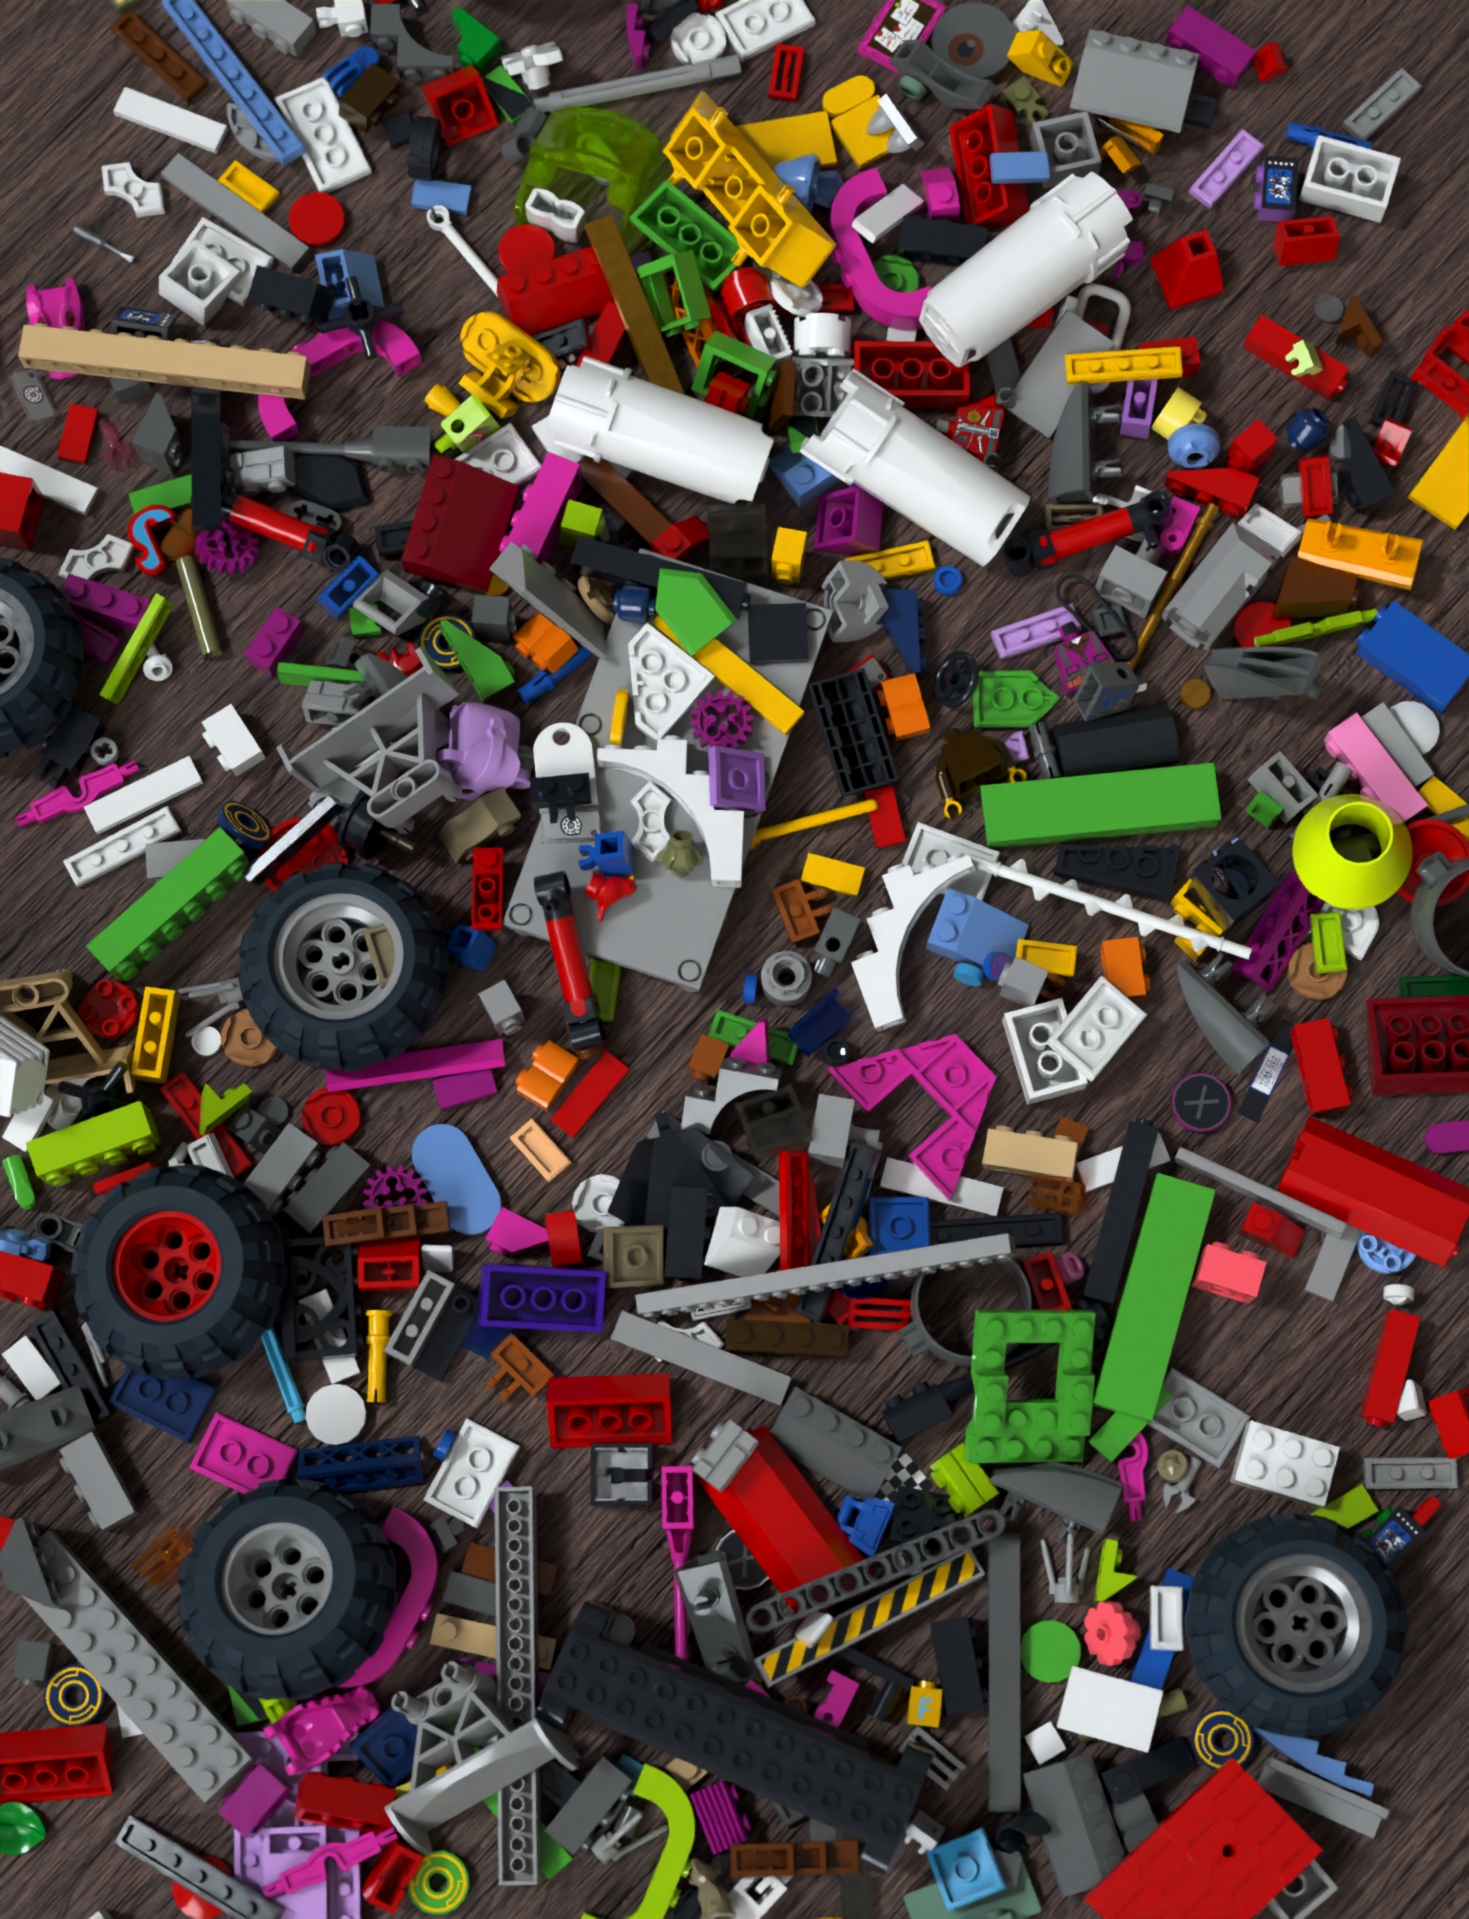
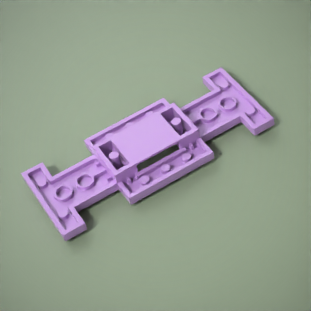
[234,1730,362,1919]

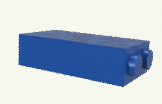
[1355,601,1469,714]

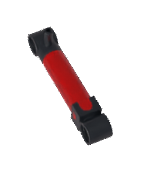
[191,468,360,572]
[1003,491,1174,577]
[534,870,606,1050]

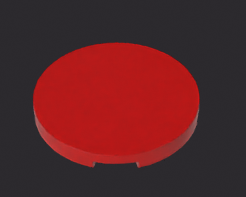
[261,817,348,893]

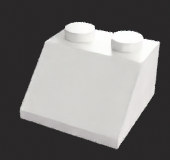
[159,239,240,326]
[704,1207,780,1277]

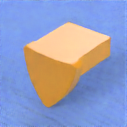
[1098,136,1142,174]

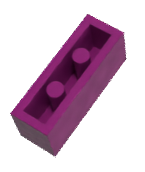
[1165,5,1257,89]
[61,574,151,632]

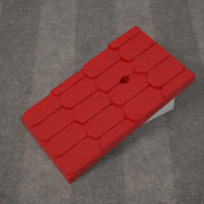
[1082,1758,1323,1919]

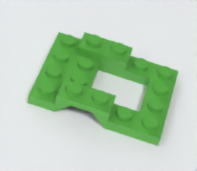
[964,1310,1095,1463]

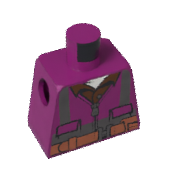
[1053,622,1115,697]

